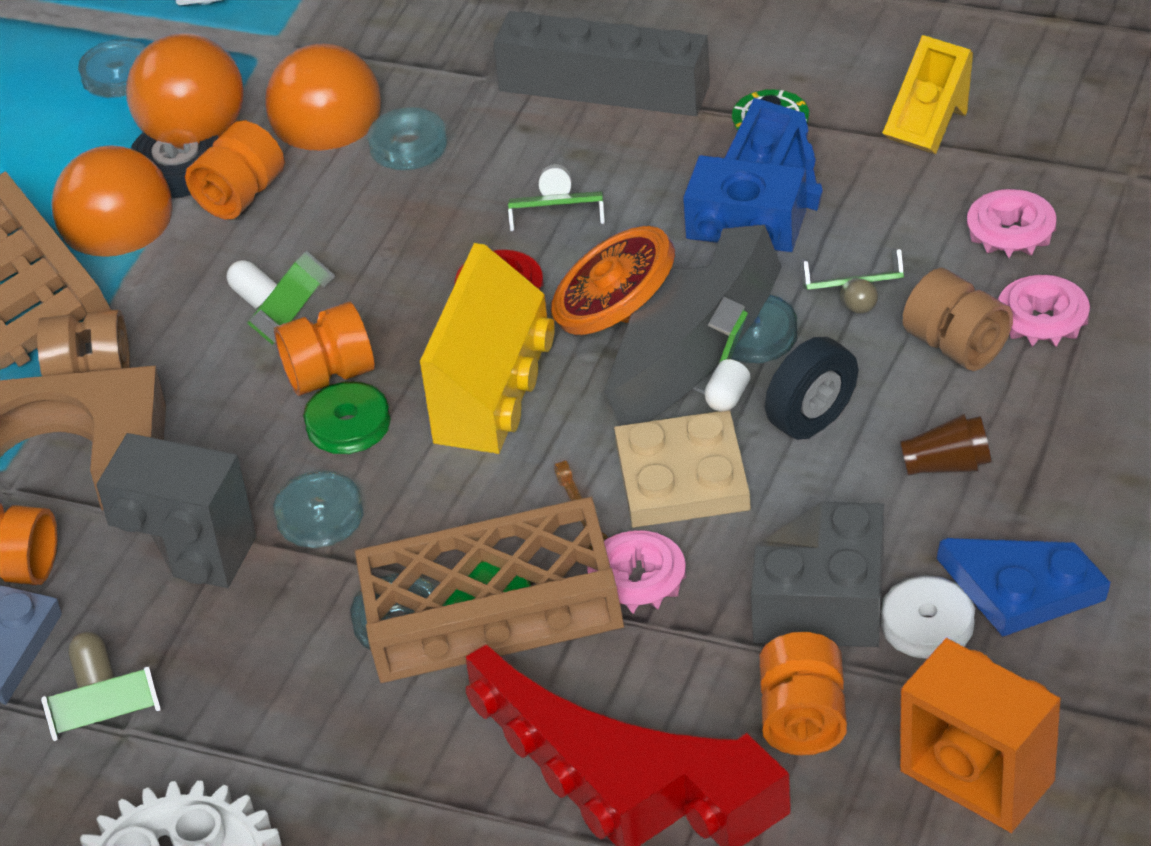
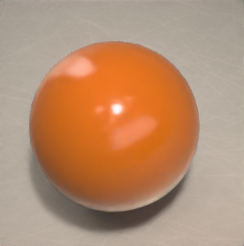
[126,33,244,149]
[265,43,381,151]
[52,145,172,257]

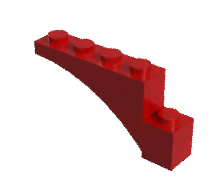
[465,644,791,846]

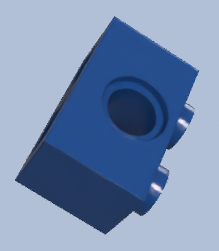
[683,155,807,252]

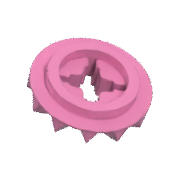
[967,189,1057,258]
[998,275,1090,347]
[587,530,686,614]

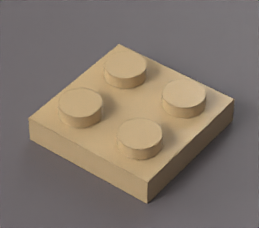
[614,410,751,528]

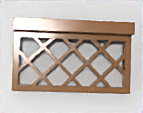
[355,496,624,683]

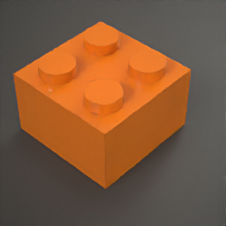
[900,638,1061,833]

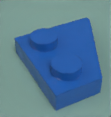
[725,97,823,211]
[936,538,1111,637]

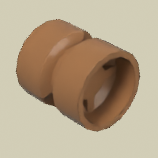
[903,267,1013,371]
[37,310,130,376]

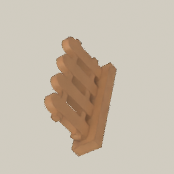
[0,171,111,370]

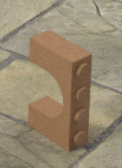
[0,365,166,510]

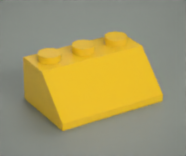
[420,243,555,454]

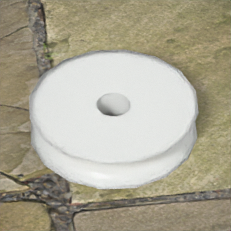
[881,575,975,659]

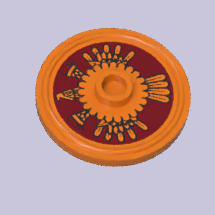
[551,226,675,335]

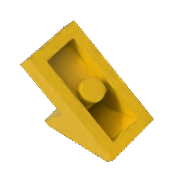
[883,35,973,154]

